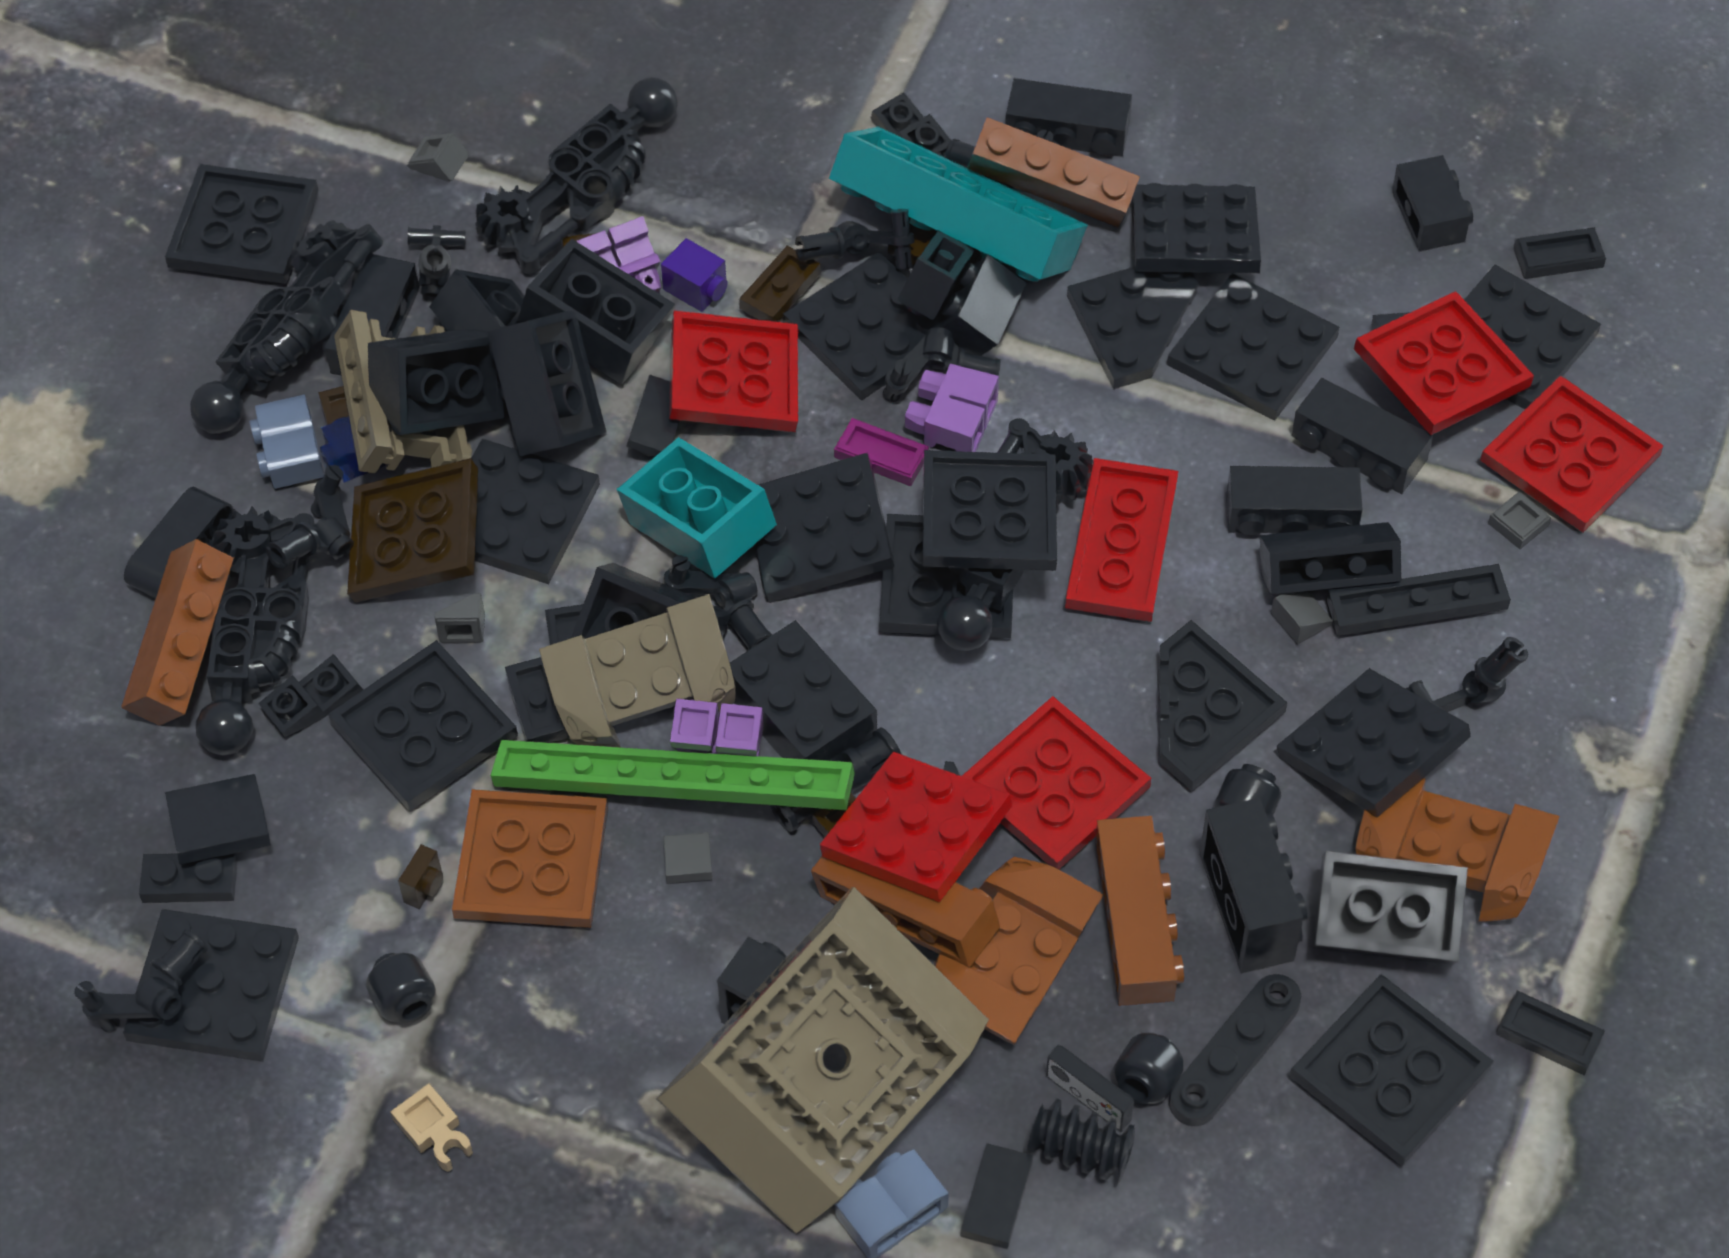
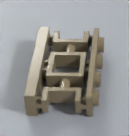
[334,310,472,473]

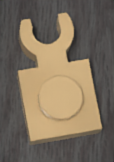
[390,1083,473,1172]

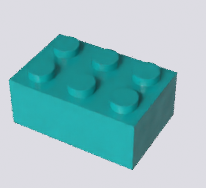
[616,437,777,578]

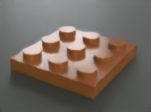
[452,789,608,928]

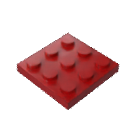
[1353,291,1534,435]
[669,310,798,432]
[1480,375,1664,533]
[962,696,1152,869]
[820,751,1012,902]

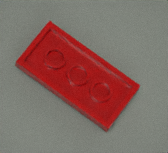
[1065,458,1179,622]

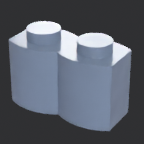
[250,394,324,489]
[835,1149,949,1258]

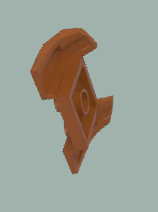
[1356,778,1560,921]
[933,857,1103,1045]

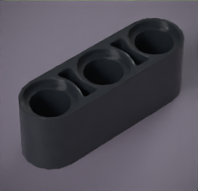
[124,486,234,598]

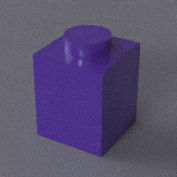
[661,238,728,312]

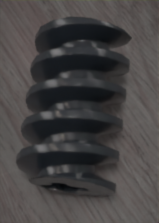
[1027,1098,1135,1184]

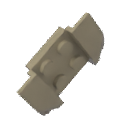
[539,594,735,748]

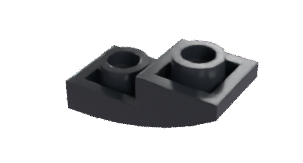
[870,92,951,155]
[626,374,680,456]
[258,654,364,737]

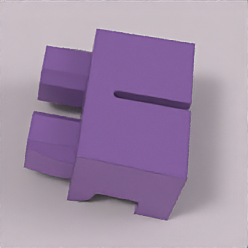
[577,216,661,293]
[905,364,999,452]
[670,699,763,756]

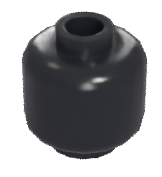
[1214,764,1282,815]
[366,953,436,1023]
[1114,1033,1184,1104]

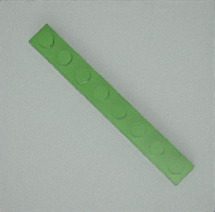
[490,740,855,810]

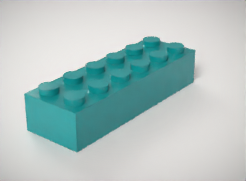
[828,127,1088,281]

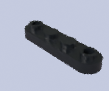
[1170,974,1301,1126]

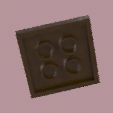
[347,458,478,603]

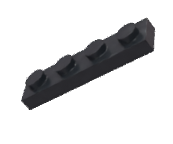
[1327,564,1511,636]

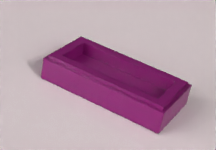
[834,418,929,486]

